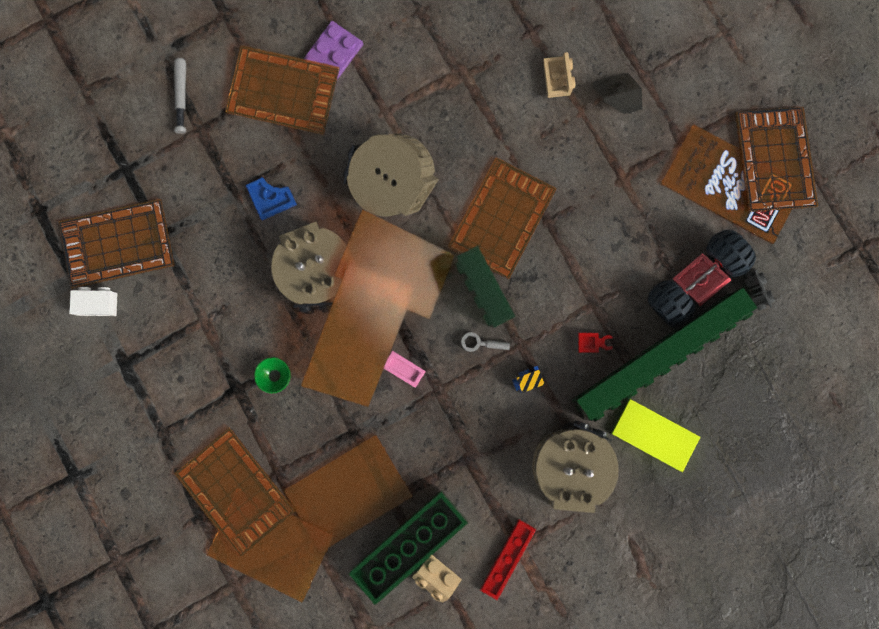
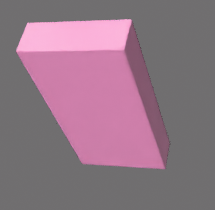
[382,351,426,388]

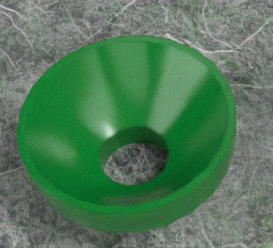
[254,357,291,394]

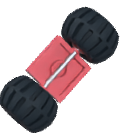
[647,229,756,328]

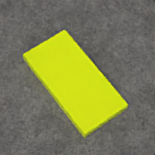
[611,399,700,472]

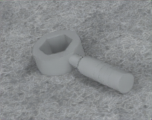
[461,332,510,352]

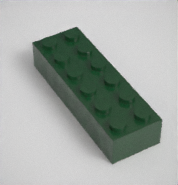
[349,489,468,605]

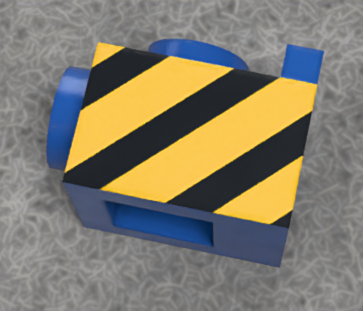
[512,366,545,393]

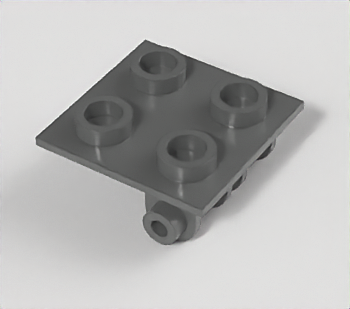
[744,270,775,311]

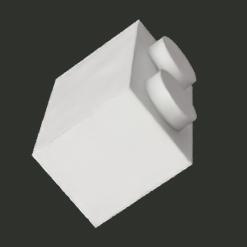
[69,287,117,316]

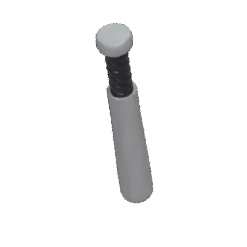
[174,58,186,134]

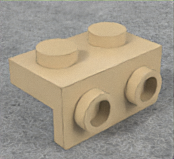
[543,52,575,98]
[412,555,462,603]

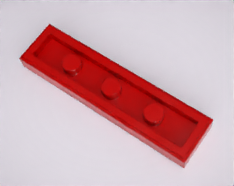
[480,519,536,601]

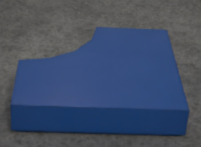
[245,177,297,221]

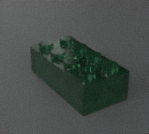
[455,245,516,328]

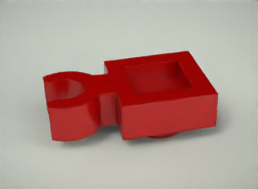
[578,333,613,353]

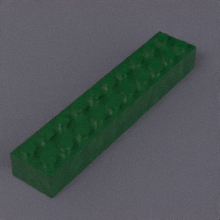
[571,288,757,422]

